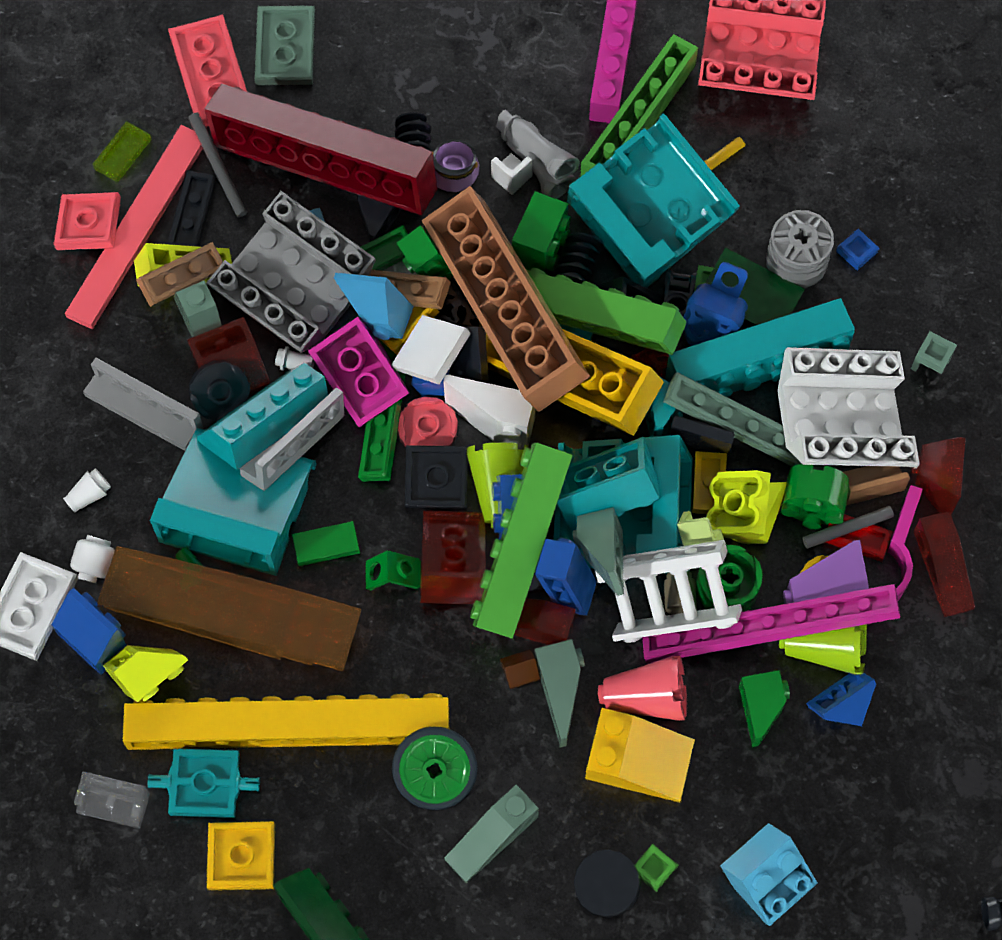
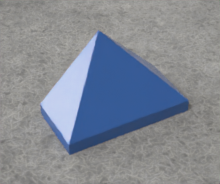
[806,673,876,726]

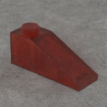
[914,511,975,617]
[514,598,576,645]

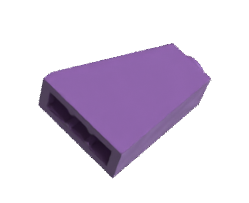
[783,540,869,604]

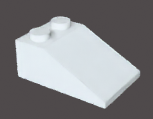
[443,375,535,450]

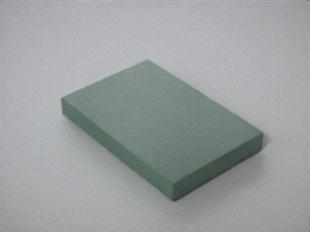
[255,6,315,85]

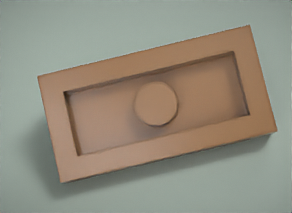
[843,466,910,506]

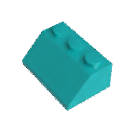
[557,437,659,531]

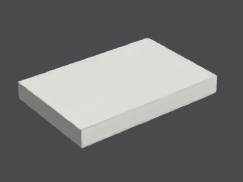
[0,552,78,661]

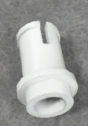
[275,346,315,371]

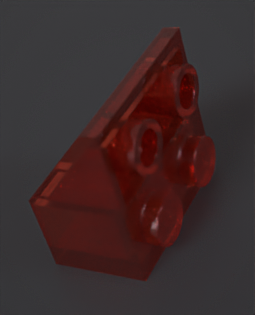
[187,317,270,391]

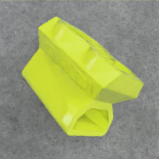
[706,470,787,544]

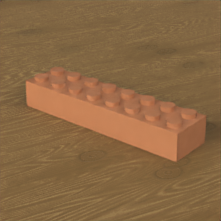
[421,186,590,412]

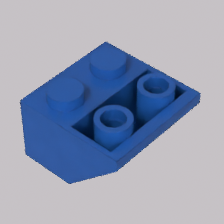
[51,587,127,675]

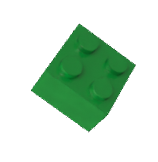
[512,191,571,274]

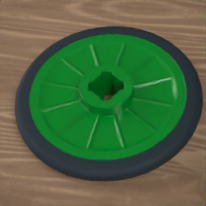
[392,727,477,810]

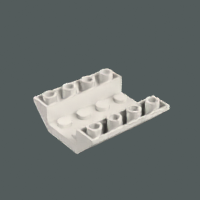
[777,347,920,467]

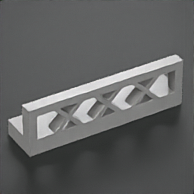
[83,358,203,451]
[240,388,344,491]

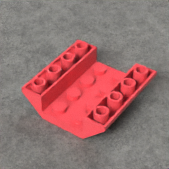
[698,0,826,100]

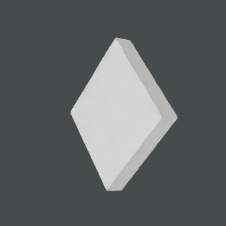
[391,315,471,385]

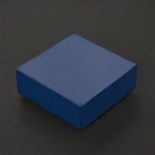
[836,229,879,271]

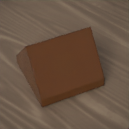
[500,649,540,689]

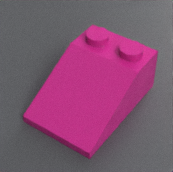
[308,317,410,427]

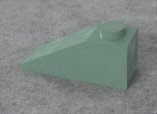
[573,507,624,596]
[535,639,585,748]
[444,785,539,883]

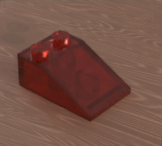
[421,511,486,604]

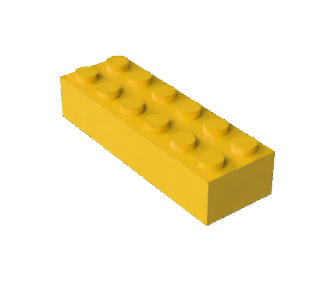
[486,329,664,436]

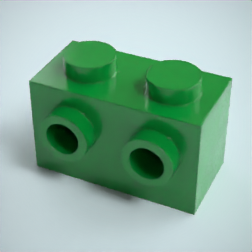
[397,225,453,280]

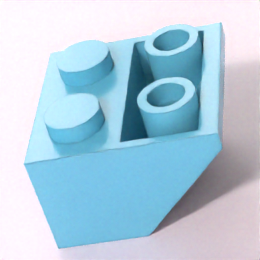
[720,823,817,926]

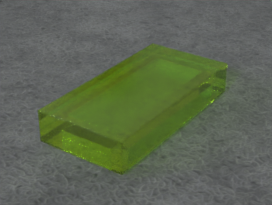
[93,121,152,183]

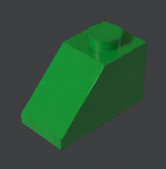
[739,670,790,747]

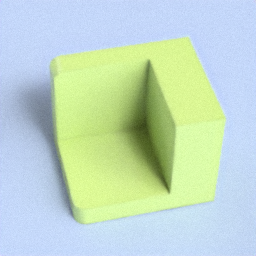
[677,511,724,546]

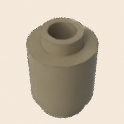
[664,571,697,615]

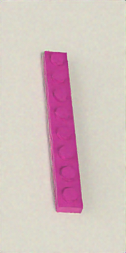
[643,584,900,664]

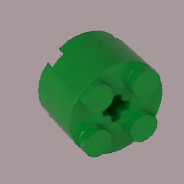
[781,464,849,529]
[696,545,763,612]

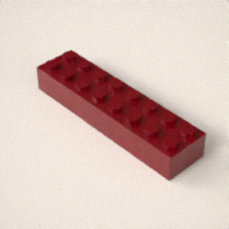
[204,83,438,215]

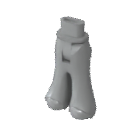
[496,110,580,199]

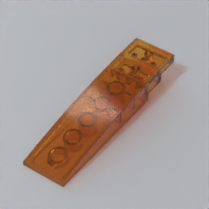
[97,546,362,671]

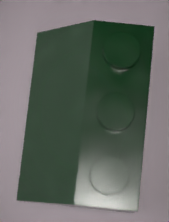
[273,868,369,940]

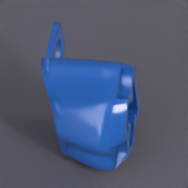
[683,262,748,346]

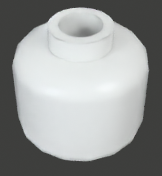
[70,535,116,583]

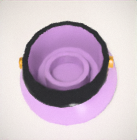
[432,140,479,192]

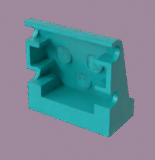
[567,113,740,288]
[150,428,316,576]
[554,435,693,576]

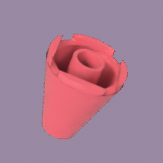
[598,656,687,721]

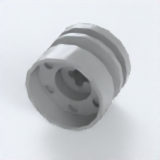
[766,210,834,289]

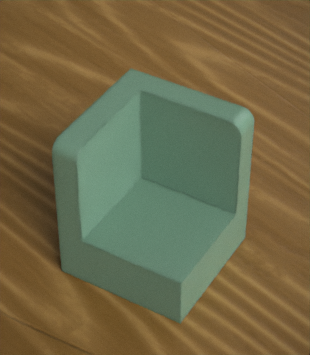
[911,331,957,374]

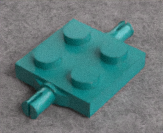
[148,749,260,818]

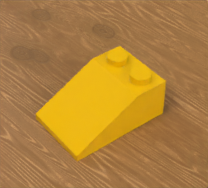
[585,708,695,802]

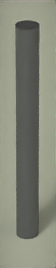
[188,112,248,218]

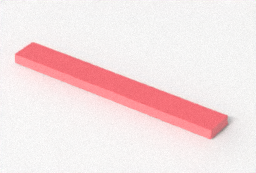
[65,125,203,330]

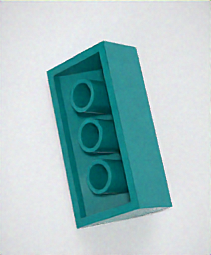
[196,363,328,470]

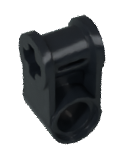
[663,269,697,316]

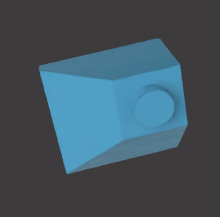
[334,273,414,340]

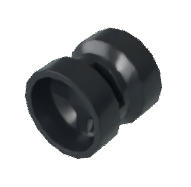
[981,896,1002,930]

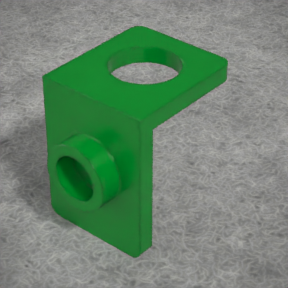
[366,551,421,590]

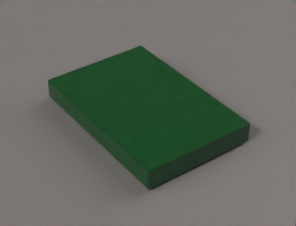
[706,247,805,327]

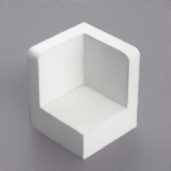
[491,153,533,195]

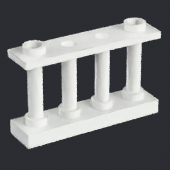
[595,540,742,643]

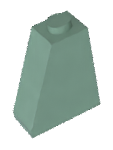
[174,280,225,348]

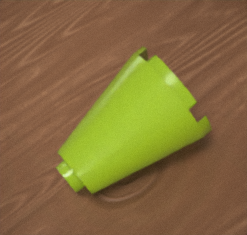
[467,442,529,529]
[779,624,867,675]

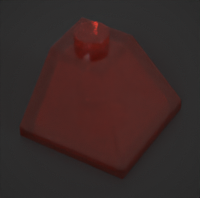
[911,437,965,518]

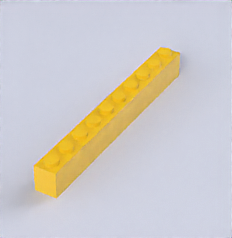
[123,693,449,750]

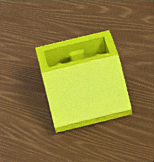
[103,645,188,702]

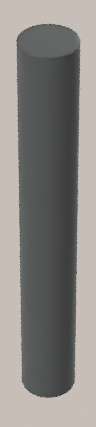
[803,506,894,549]

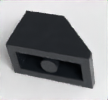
[357,194,402,242]

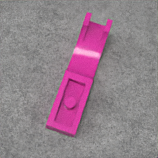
[887,485,923,601]

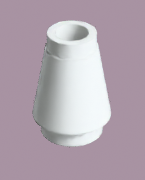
[63,468,111,513]

